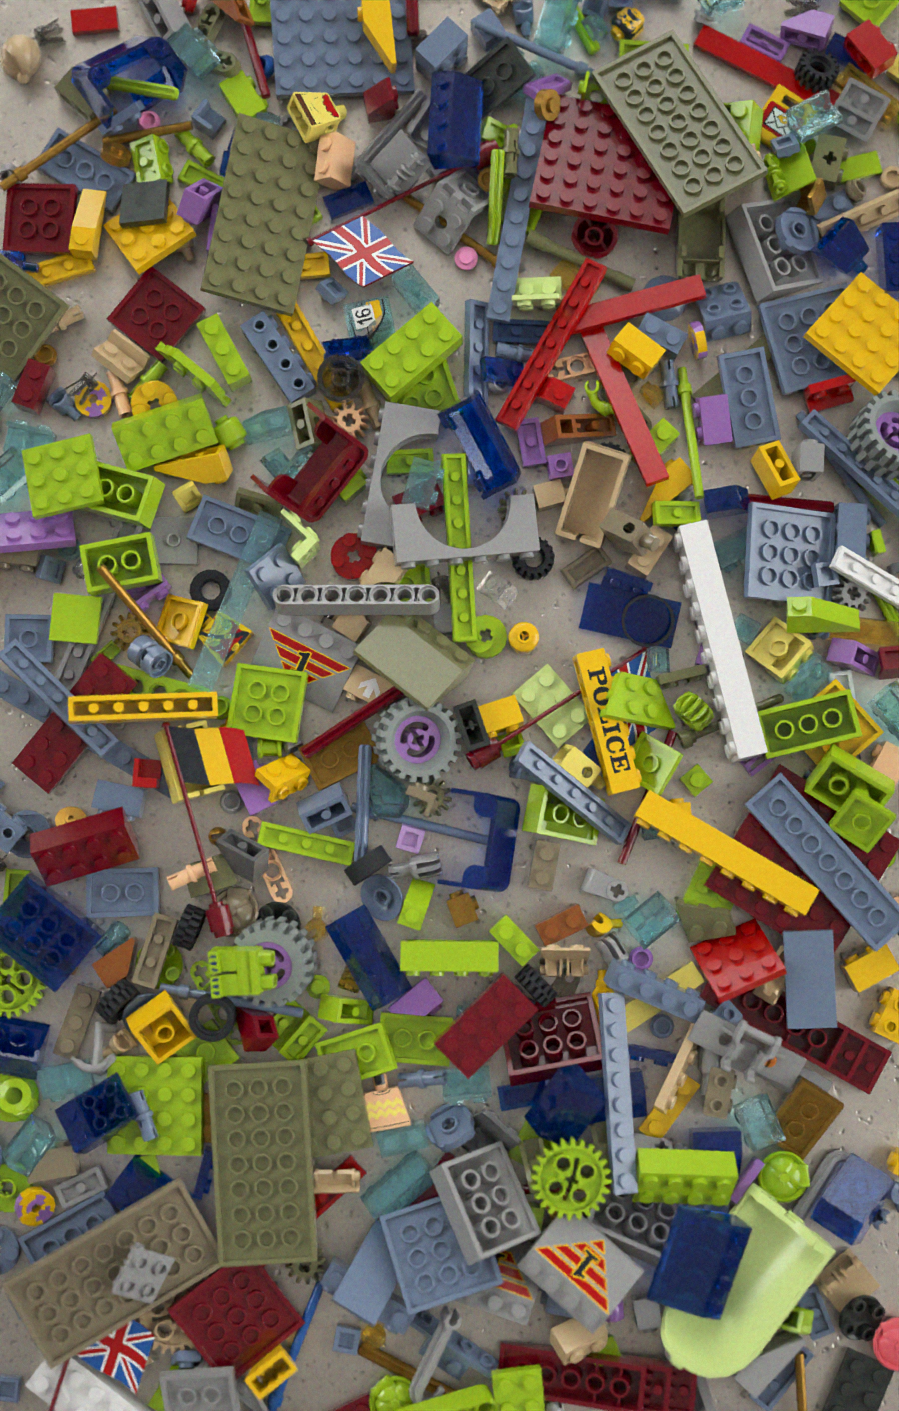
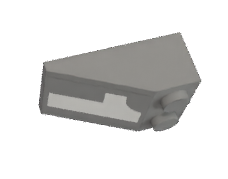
[732,1330,806,1399]

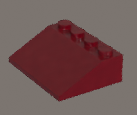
[503,992,603,1087]

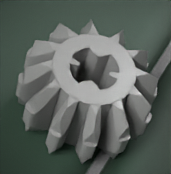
[832,577,871,612]

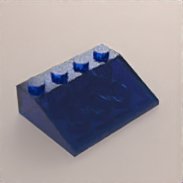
[0,872,106,993]
[646,1205,753,1320]

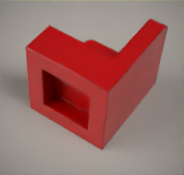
[132,758,162,789]

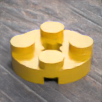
[130,380,177,415]

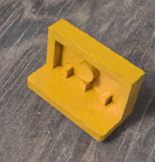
[255,753,311,803]

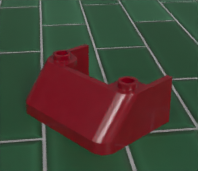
[250,402,369,523]

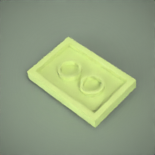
[511,664,589,748]

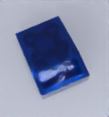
[54,1072,139,1154]

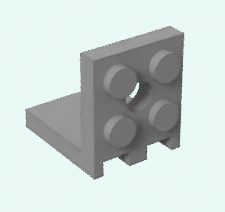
[413,168,489,255]

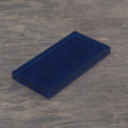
[579,582,682,649]

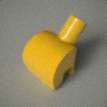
[585,912,623,938]

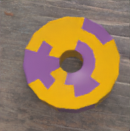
[688,321,708,360]
[74,380,113,419]
[14,1186,55,1226]

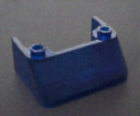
[71,35,188,129]
[437,390,521,500]
[437,788,520,892]

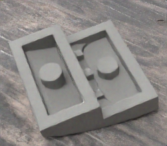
[826,77,891,142]

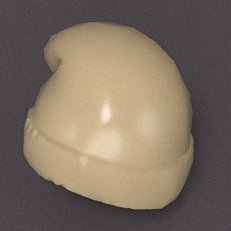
[0,35,41,85]

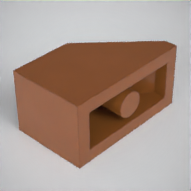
[91,936,139,989]

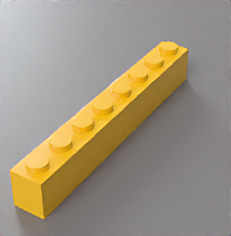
[633,790,820,917]

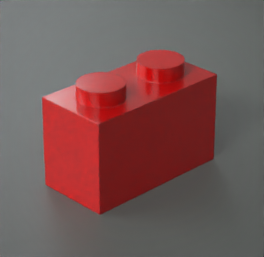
[843,19,897,80]

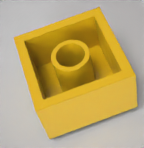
[125,990,197,1065]

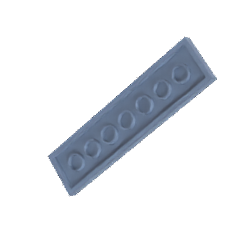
[744,773,899,952]

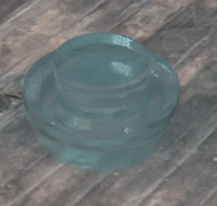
[58,538,81,561]

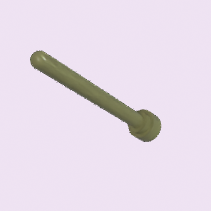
[677,694,784,750]

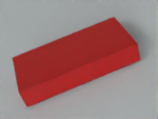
[70,6,119,36]

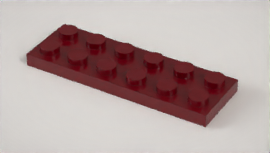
[12,653,139,794]

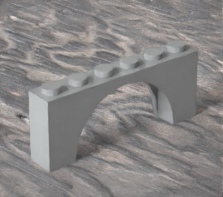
[357,401,442,550]
[389,494,540,570]

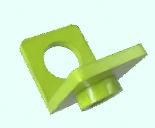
[577,71,607,104]

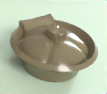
[211,886,259,937]

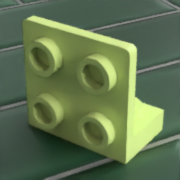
[512,276,562,311]
[280,509,321,569]

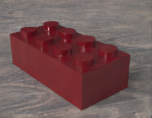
[30,806,140,887]
[434,972,538,1080]

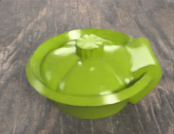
[0,1070,40,1122]
[757,1151,810,1203]
[370,1374,414,1411]

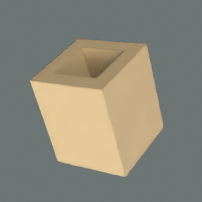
[532,478,568,513]

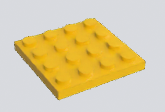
[803,272,899,396]

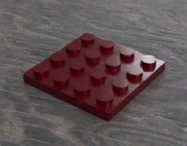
[167,1265,305,1380]

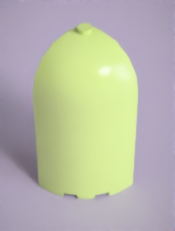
[661,1182,835,1378]

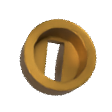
[208,827,227,846]

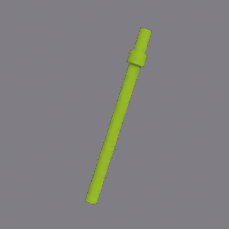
[677,367,704,499]

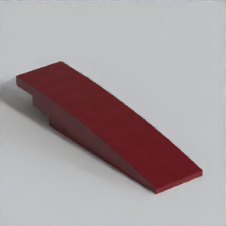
[700,981,892,1095]
[498,1342,698,1411]

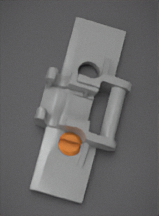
[687,1009,807,1089]

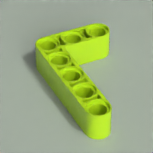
[392,1384,496,1411]

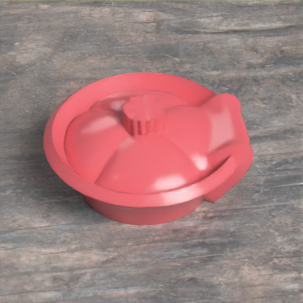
[873,1317,899,1371]

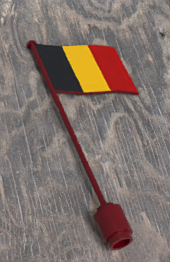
[161,722,260,938]

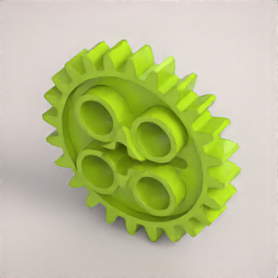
[0,939,49,1018]
[530,1137,612,1221]

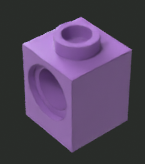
[546,452,574,482]

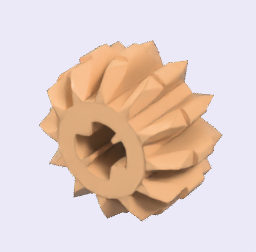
[330,403,369,438]

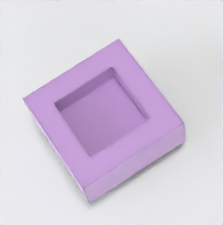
[396,823,425,854]

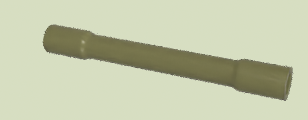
[525,230,636,292]

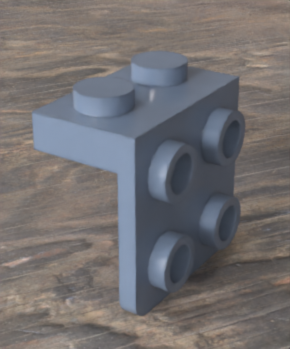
[696,281,752,342]

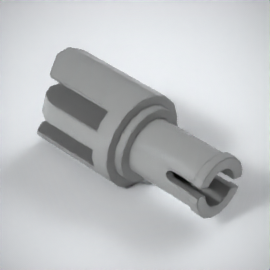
[388,851,443,880]
[595,931,629,968]
[698,1047,722,1096]

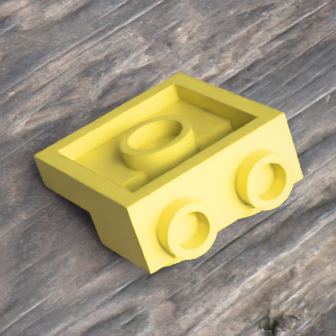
[745,616,814,684]

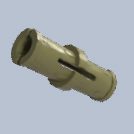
[502,127,520,179]

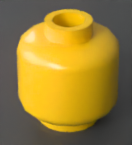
[508,622,539,654]

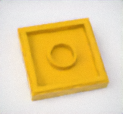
[153,594,208,650]

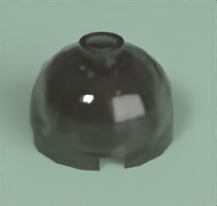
[317,354,364,404]

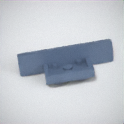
[410,1310,499,1381]

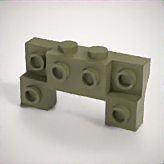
[519,1120,610,1194]

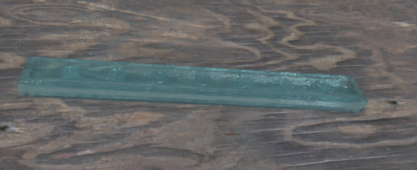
[188,510,283,692]

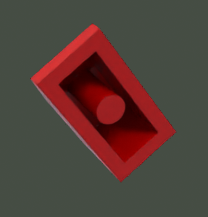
[534,376,576,415]

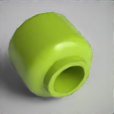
[214,415,247,451]

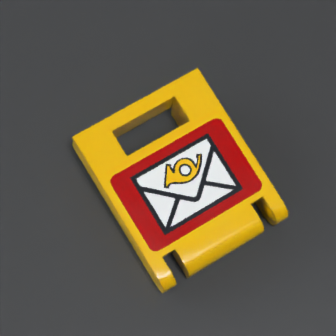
[760,84,817,151]

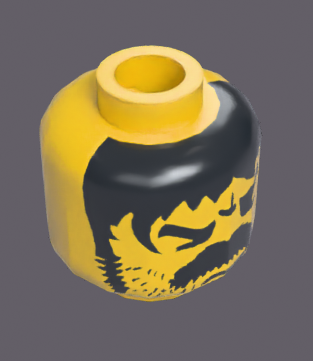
[610,7,645,42]

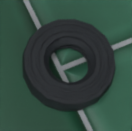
[189,569,232,612]

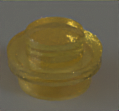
[361,1323,386,1349]

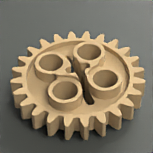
[137,1281,201,1355]

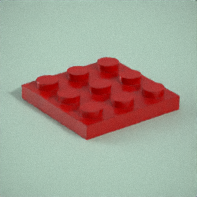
[690,918,787,1004]

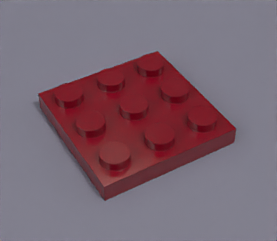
[2,183,78,255]
[106,266,206,364]

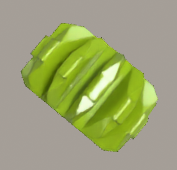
[673,691,714,731]

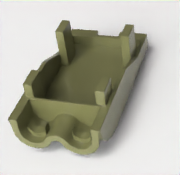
[676,197,726,282]

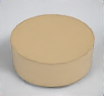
[879,166,899,191]

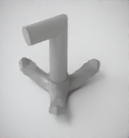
[70,1022,117,1076]

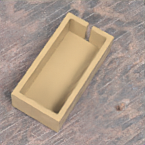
[555,441,632,549]

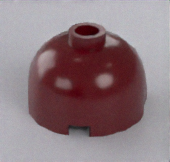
[571,218,619,259]

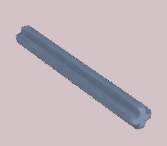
[354,745,372,862]

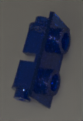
[322,335,373,364]

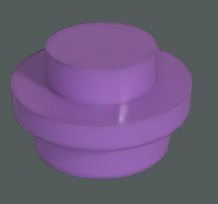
[629,946,653,971]

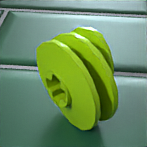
[465,615,507,659]

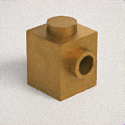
[446,889,479,928]

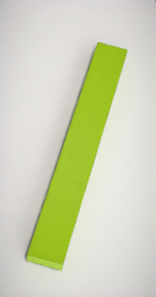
[441,453,477,643]

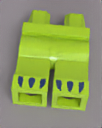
[208,946,278,998]

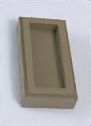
[560,547,613,590]

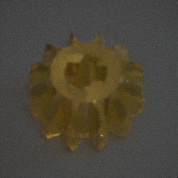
[110,612,150,651]

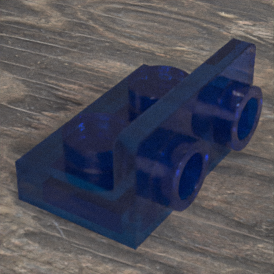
[600,566,653,603]

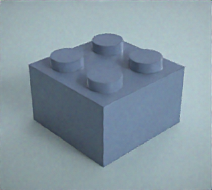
[415,16,468,87]

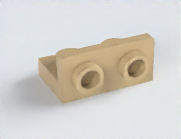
[91,329,150,384]

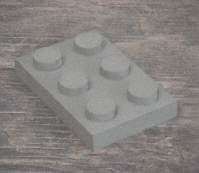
[159,1366,241,1411]

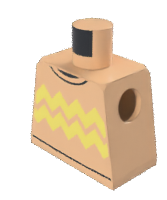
[364,1073,411,1132]

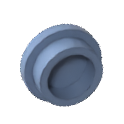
[650,1014,674,1039]

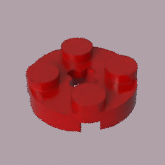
[330,533,377,581]

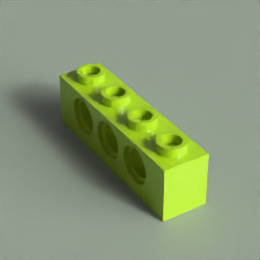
[117,664,212,721]

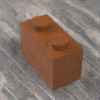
[534,904,589,947]

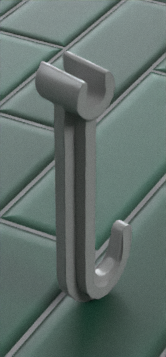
[792,1150,856,1221]
[409,1305,462,1404]

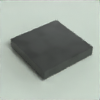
[119,179,170,228]

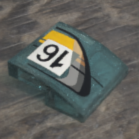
[343,296,396,353]

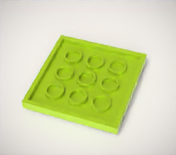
[107,1055,204,1156]

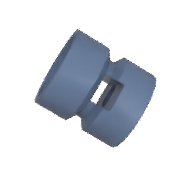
[127,635,173,678]

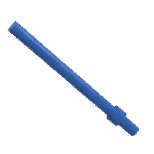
[267,1280,323,1411]

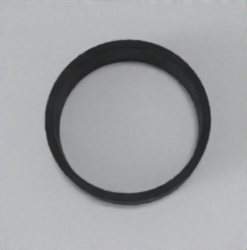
[621,594,674,647]

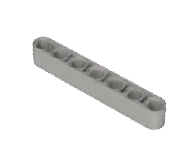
[273,585,440,615]

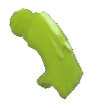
[584,380,614,417]

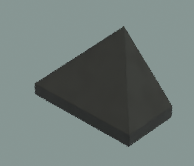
[453,699,491,752]

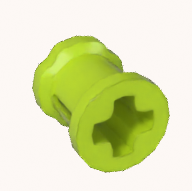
[257,738,283,759]

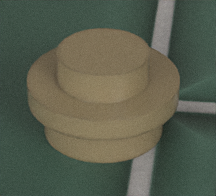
[845,178,867,202]

